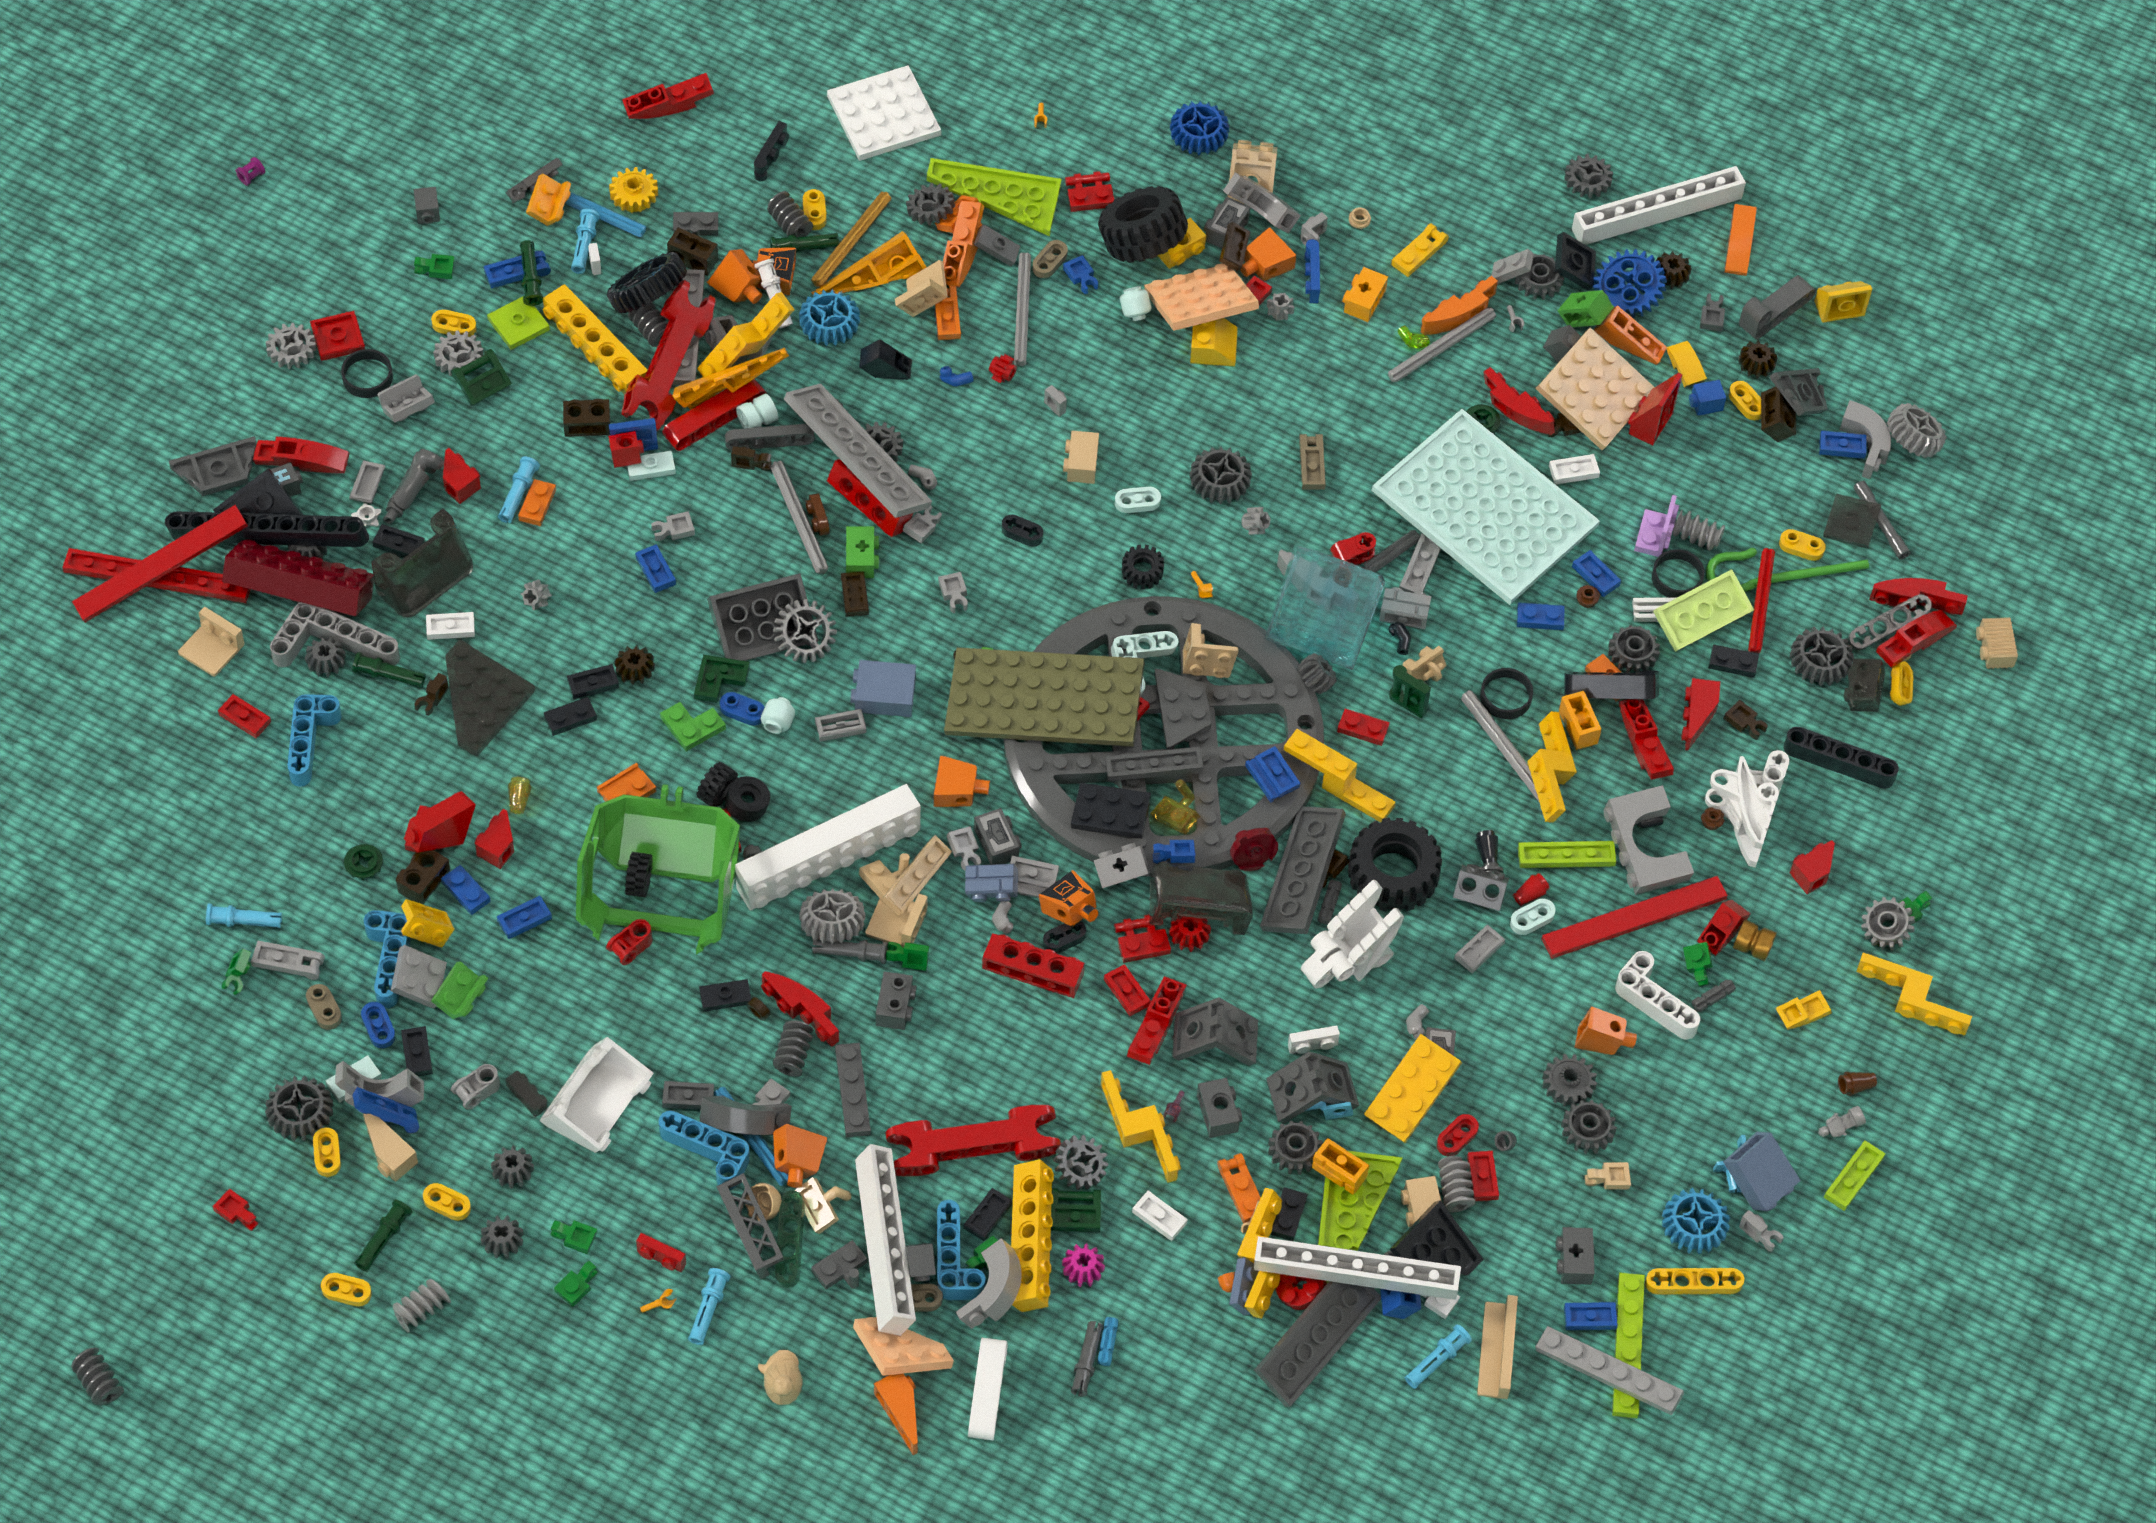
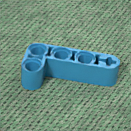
[287,694,342,787]
[364,910,411,1008]
[658,1111,750,1190]
[937,1200,986,1300]

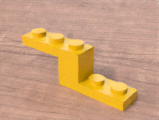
[697,292,795,377]
[1527,711,1577,823]
[1284,729,1396,823]
[1856,953,1972,1036]
[1101,1070,1181,1183]
[1237,1188,1282,1319]

